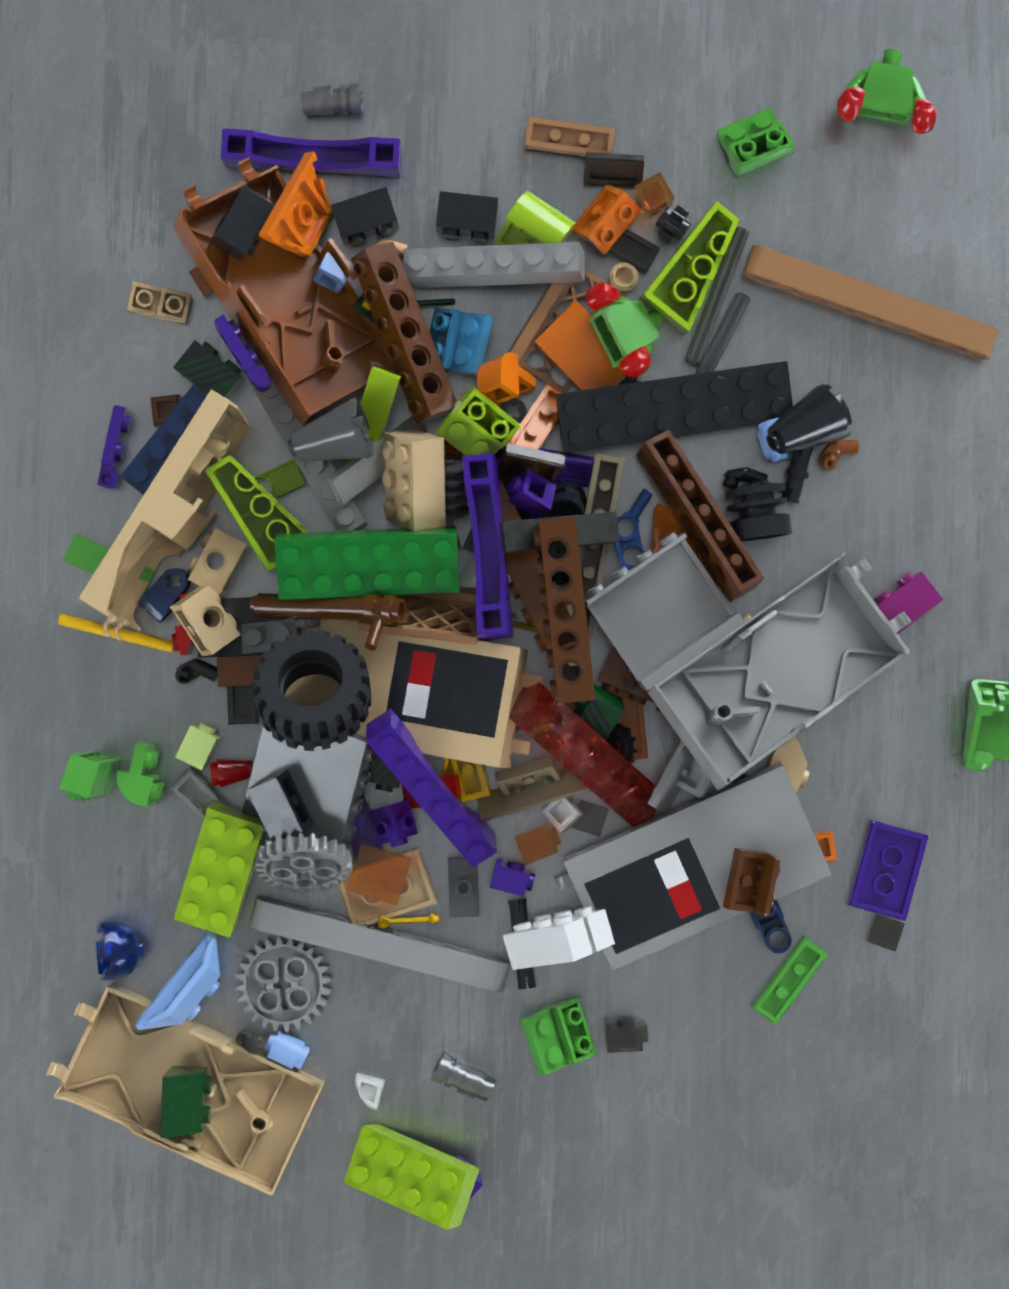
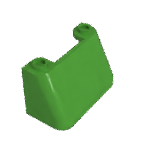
[963,679,1009,771]

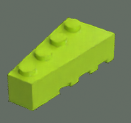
[639,201,740,335]
[205,455,309,572]

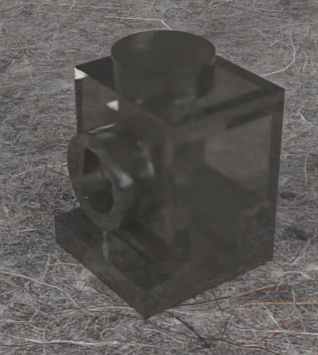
[604,1018,648,1053]

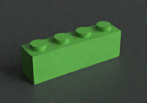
[59,750,123,802]

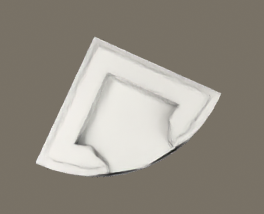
[355,1073,385,1111]

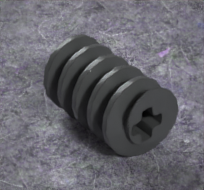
[444,454,469,520]

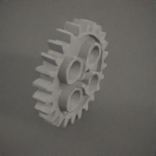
[255,833,352,892]
[235,936,332,1033]

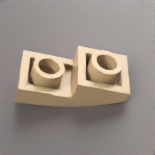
[126,281,192,324]

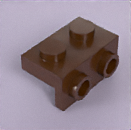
[723,848,780,917]

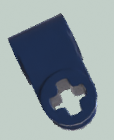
[137,568,191,623]
[748,899,792,954]

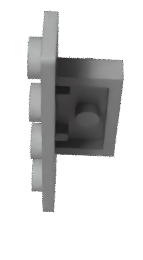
[648,740,712,813]

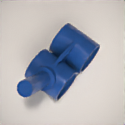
[614,489,653,569]

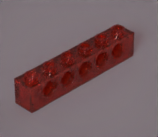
[509,682,656,827]

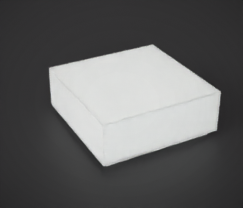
[542,797,584,834]

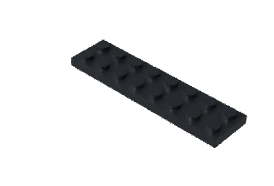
[555,361,793,453]

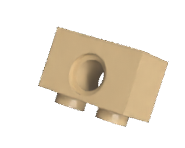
[187,527,250,597]
[170,585,240,656]

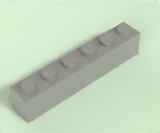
[403,242,585,288]

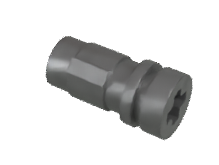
[301,83,364,115]
[431,1052,496,1102]

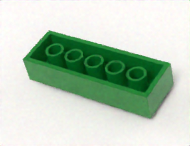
[275,526,459,600]

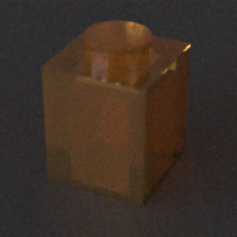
[632,172,675,220]
[514,823,561,865]

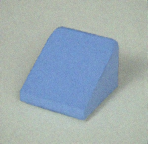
[312,252,347,294]

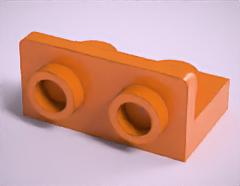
[572,184,641,254]

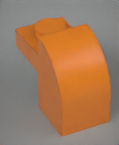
[477,352,536,405]

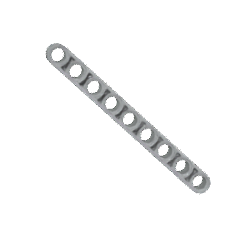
[249,896,510,992]

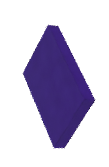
[847,820,929,921]

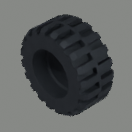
[252,630,372,751]

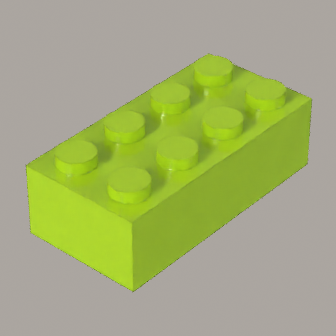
[173,802,266,938]
[343,1123,480,1230]

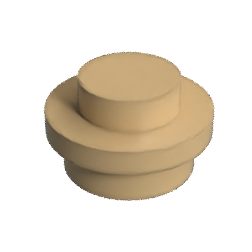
[609,262,639,292]

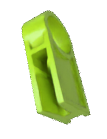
[253,459,307,499]

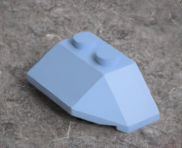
[134,931,220,1030]

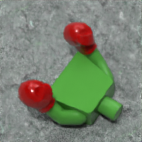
[837,49,937,134]
[585,282,663,378]

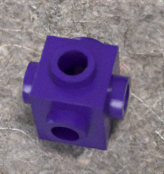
[368,800,418,848]

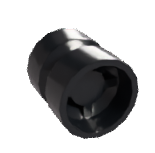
[545,481,586,518]

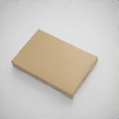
[338,847,438,927]

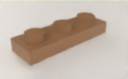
[524,116,616,157]

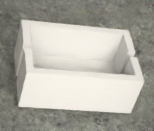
[503,906,615,970]

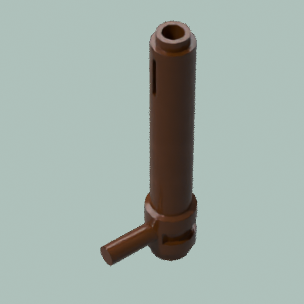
[250,593,407,651]

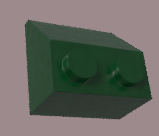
[160,1066,212,1138]

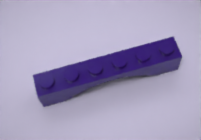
[221,129,402,177]
[462,453,514,640]
[366,708,497,867]

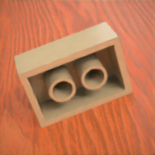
[382,429,446,531]

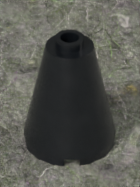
[766,384,852,454]

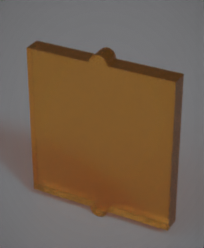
[347,843,411,905]

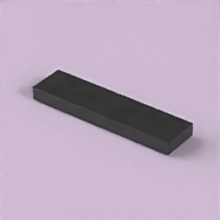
[500,512,620,553]

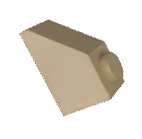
[764,735,809,792]

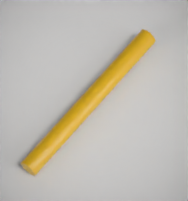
[58,613,174,652]

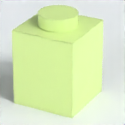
[175,722,221,770]

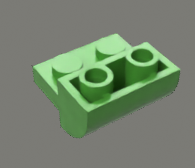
[717,107,795,176]
[117,742,165,807]
[521,997,596,1076]

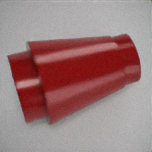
[209,759,252,788]

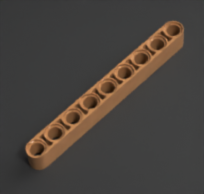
[743,245,999,360]

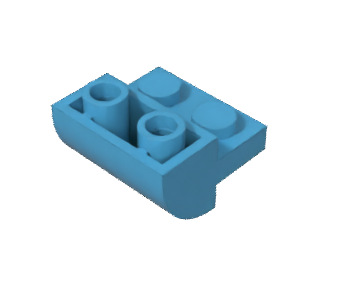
[429,308,493,376]

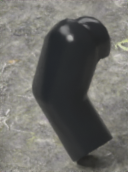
[722,467,768,490]
[175,658,217,684]

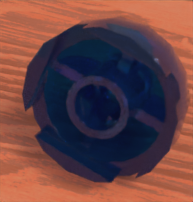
[96,921,144,981]

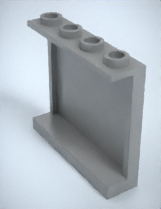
[584,532,745,691]

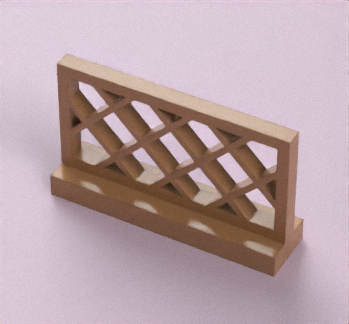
[507,269,626,393]
[358,587,479,645]

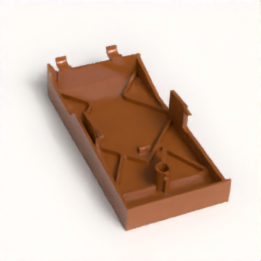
[173,157,396,426]

